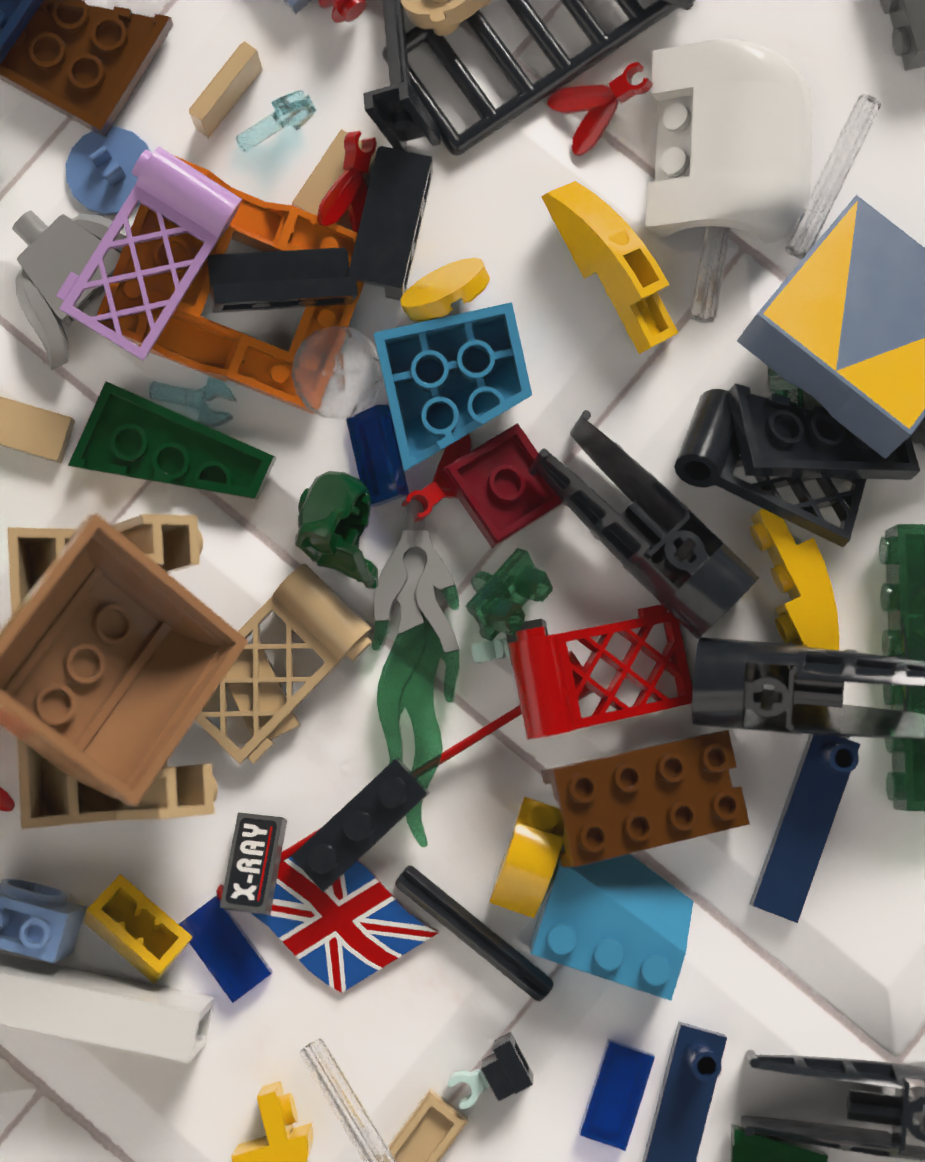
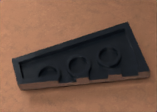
[727,383,920,480]

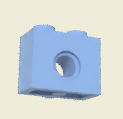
[0,879,87,963]

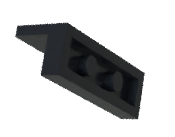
[348,146,433,301]
[207,247,358,313]

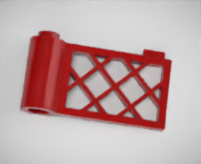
[508,604,693,739]

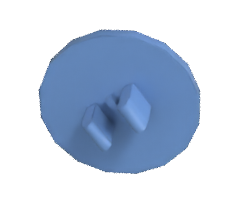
[65,127,151,215]

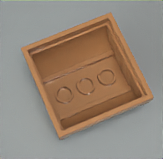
[0,513,249,806]

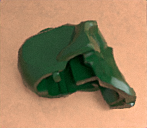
[295,471,378,589]

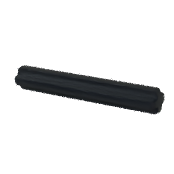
[395,865,554,1002]

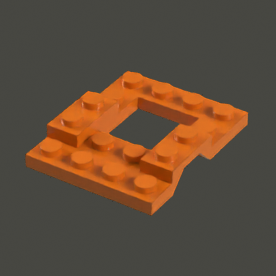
[96,156,365,414]

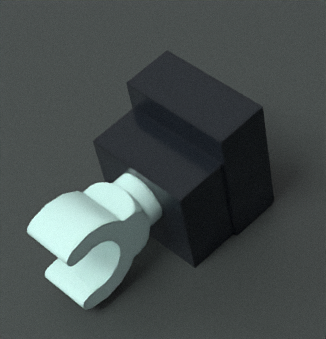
[447,1032,534,1109]

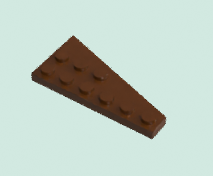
[0,0,174,137]

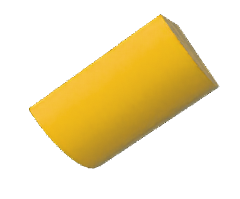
[83,874,193,984]

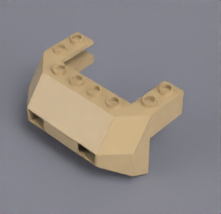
[7,514,218,829]

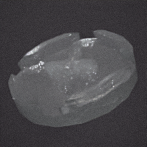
[292,326,383,419]

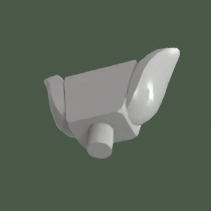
[12,210,127,370]

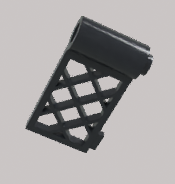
[674,389,867,548]

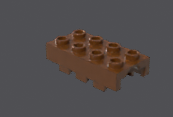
[541,730,750,867]

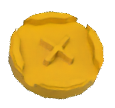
[400,257,490,322]

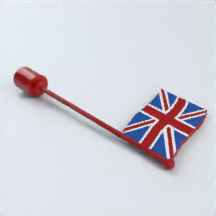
[216,651,593,993]

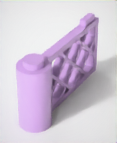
[56,146,243,361]

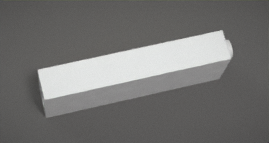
[0,953,215,1063]

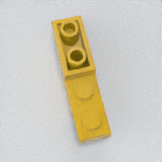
[541,181,678,354]
[750,509,840,650]

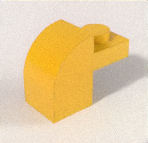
[489,796,564,918]
[231,1081,313,1162]

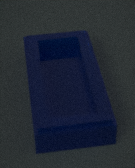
[346,405,409,507]
[179,895,273,1003]
[578,1038,655,1151]

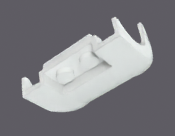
[645,39,813,244]

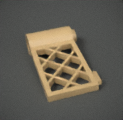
[195,563,372,764]

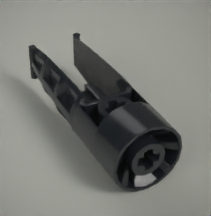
[529,410,759,639]
[692,637,925,740]
[741,1050,925,1161]

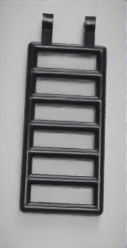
[382,0,679,156]

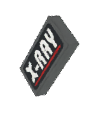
[220,812,287,915]

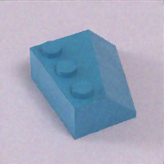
[373,302,532,472]
[529,843,693,1001]

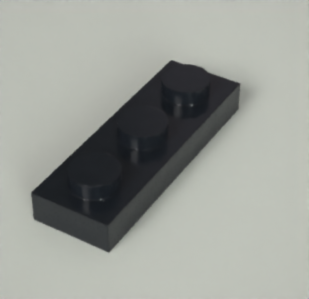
[291,758,430,892]

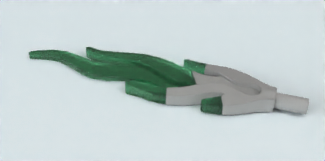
[372,494,460,848]

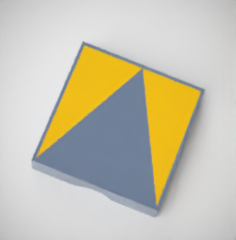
[737,194,925,458]

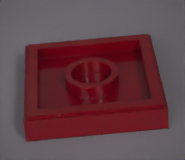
[440,423,564,549]

